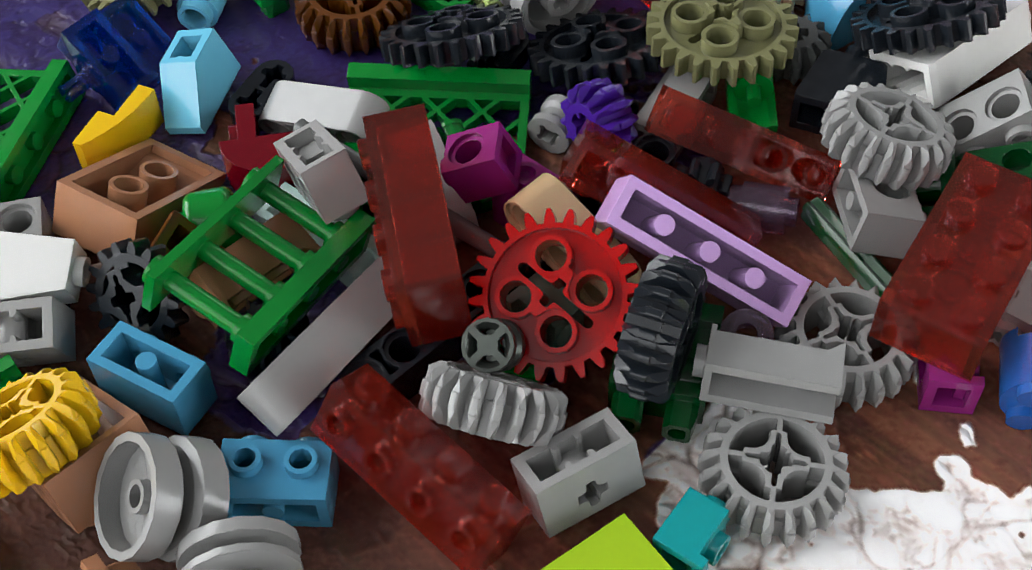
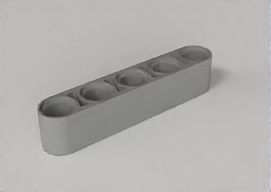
[237,241,431,437]

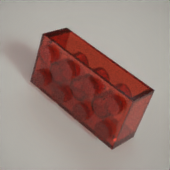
[357,104,472,347]
[869,152,1032,383]

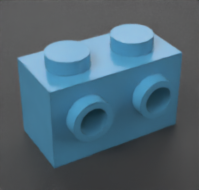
[86,320,218,436]
[221,435,340,527]

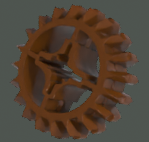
[294,0,412,58]

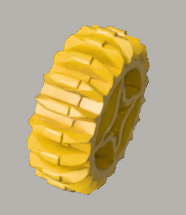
[0,367,103,499]

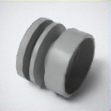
[175,516,304,570]

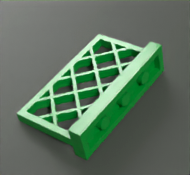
[0,59,86,203]
[347,62,532,155]

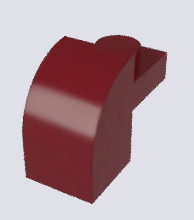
[218,103,297,191]

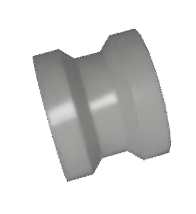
[527,94,572,154]

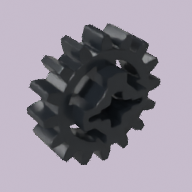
[86,237,190,342]

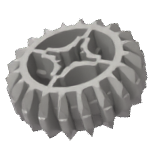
[819,82,957,191]
[773,277,919,413]
[418,360,568,447]
[697,407,851,548]

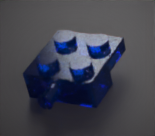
[57,0,172,112]

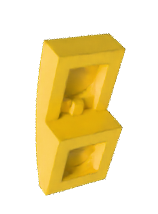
[72,85,164,169]

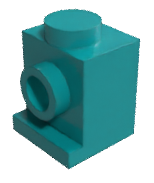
[652,487,731,570]

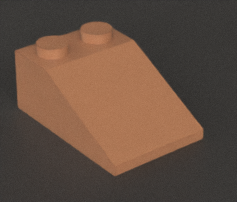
[52,138,226,254]
[31,374,151,534]

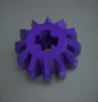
[560,77,639,161]

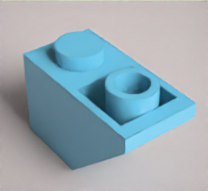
[159,28,241,135]

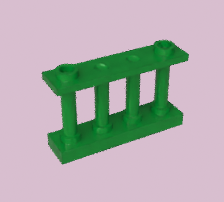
[141,155,376,377]

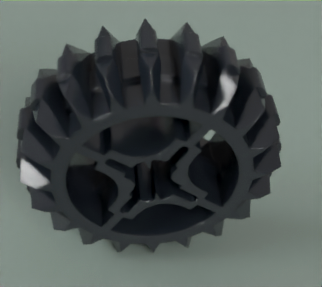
[613,254,708,404]

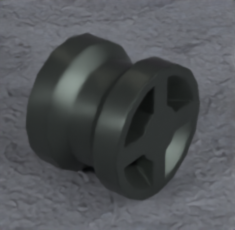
[461,317,526,373]

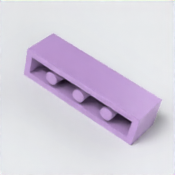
[595,174,812,328]

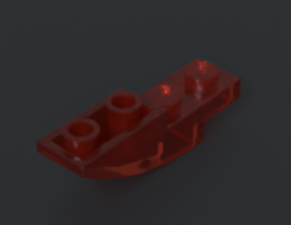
[644,84,841,201]

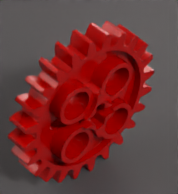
[468,208,639,383]

